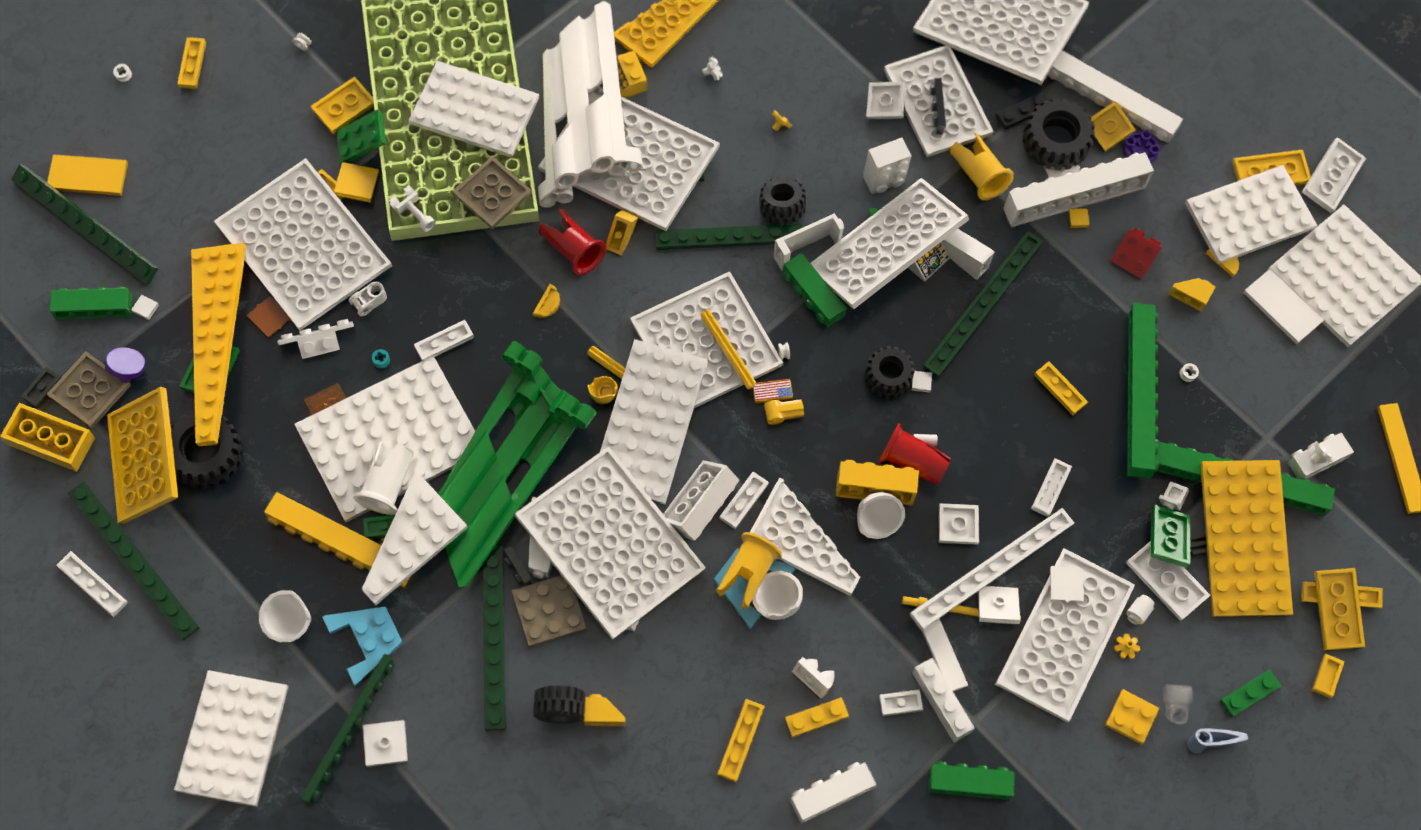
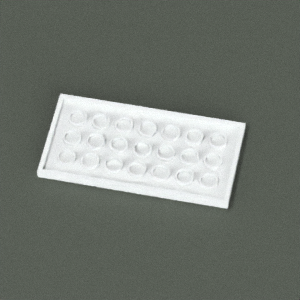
[811,178,969,309]
[600,339,708,505]
[995,549,1135,723]

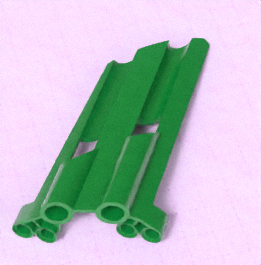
[438,341,597,589]

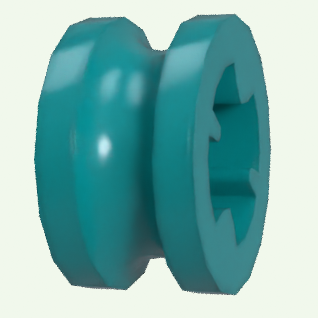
[372,349,390,369]

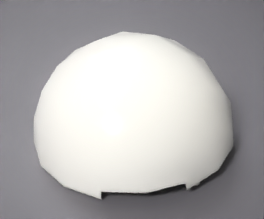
[857,492,905,539]
[752,571,803,620]
[259,590,311,642]

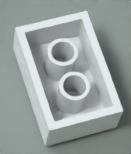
[863,138,911,194]

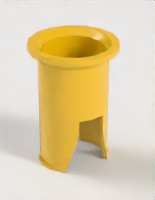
[950,132,1014,200]
[715,532,782,609]

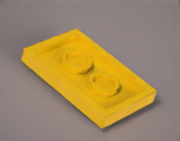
[310,77,374,134]

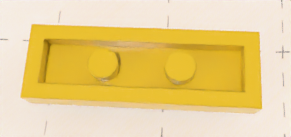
[177,37,206,89]
[1034,362,1088,416]
[785,697,849,738]

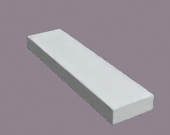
[56,551,128,617]
[922,619,968,692]

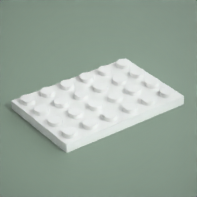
[884,45,993,157]
[409,61,539,158]
[1185,165,1317,264]
[174,670,288,807]

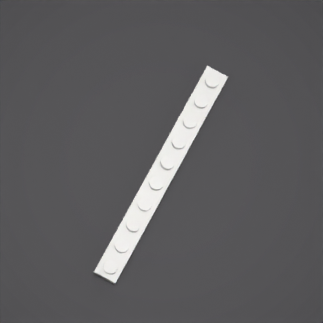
[910,508,1074,631]

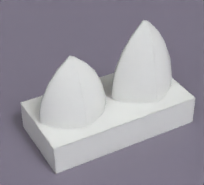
[792,657,835,699]

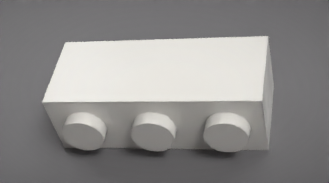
[1288,433,1354,479]

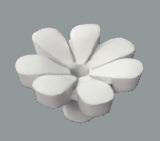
[703,57,722,80]
[1311,441,1332,463]

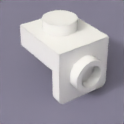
[1159,482,1189,511]

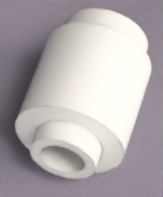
[1126,595,1155,625]

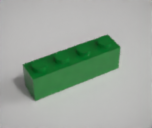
[783,253,847,328]
[50,286,133,319]
[929,762,1014,800]

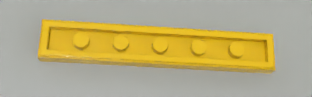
[1377,403,1421,514]

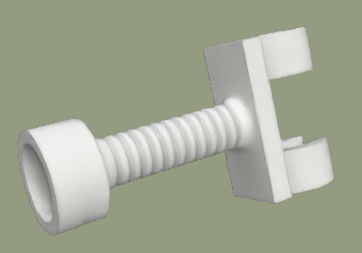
[389,186,436,232]

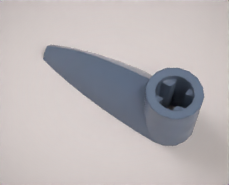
[1187,729,1248,754]

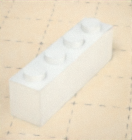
[912,658,974,743]
[790,762,876,824]

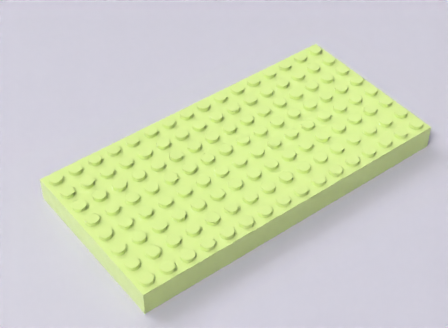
[362,0,539,241]

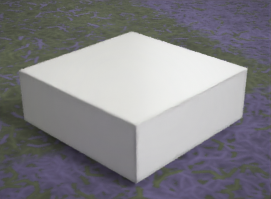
[131,295,159,320]
[911,371,932,393]

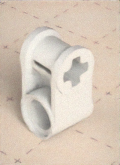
[349,282,387,316]

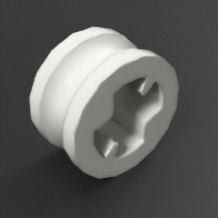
[293,33,311,51]
[113,64,132,82]
[778,343,790,360]
[1179,363,1199,382]

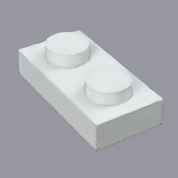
[879,690,923,716]

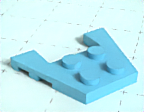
[714,548,796,629]
[323,607,403,687]

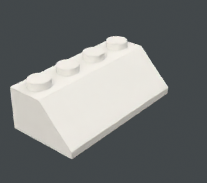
[663,460,739,541]

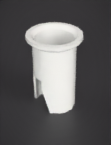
[353,442,414,515]

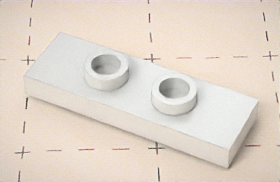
[1031,458,1072,517]

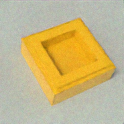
[1068,209,1089,228]

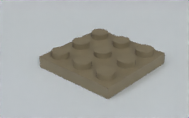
[452,156,532,229]
[47,351,131,428]
[512,575,587,648]

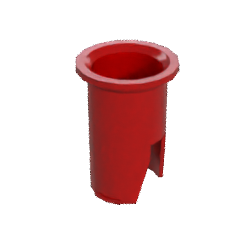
[538,209,607,276]
[878,423,951,484]

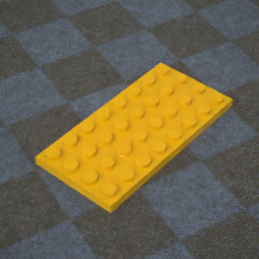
[1200,460,1293,617]

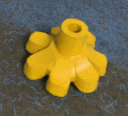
[772,111,792,131]
[1114,634,1140,659]

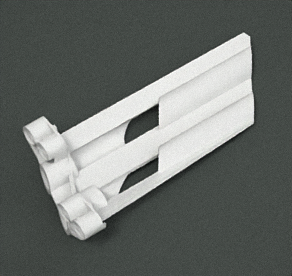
[538,1,643,207]

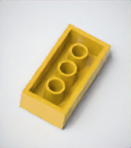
[0,403,95,472]
[835,460,919,505]

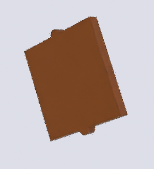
[247,296,291,338]

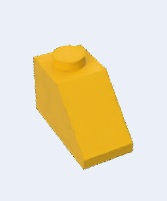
[606,210,638,255]
[1168,278,1215,312]
[584,694,626,726]

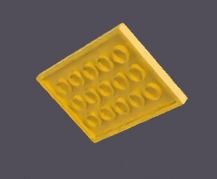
[107,387,178,524]

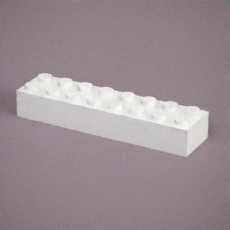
[1003,153,1154,227]

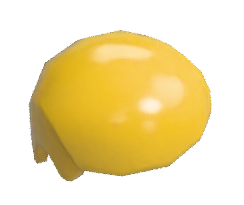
[588,376,618,404]

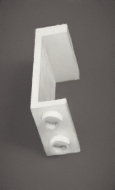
[773,213,844,271]

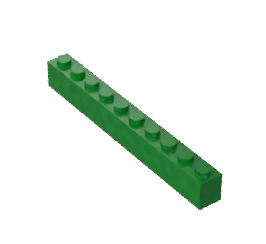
[1127,303,1158,479]
[1155,439,1335,516]

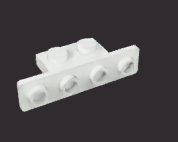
[277,319,354,359]

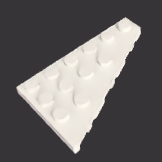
[362,472,468,605]
[750,478,860,596]

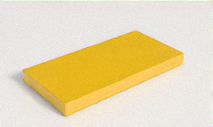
[1232,150,1311,186]
[47,155,128,196]
[1314,568,1365,650]

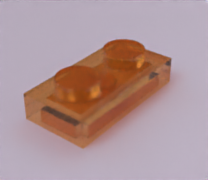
[304,383,346,415]

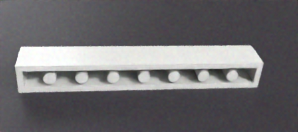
[1047,51,1183,143]

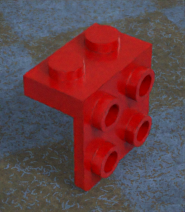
[1111,228,1163,278]

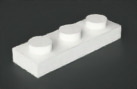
[414,320,474,361]
[719,472,769,530]

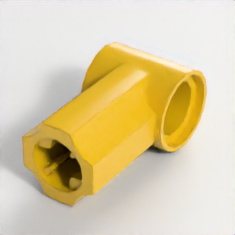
[764,400,804,425]

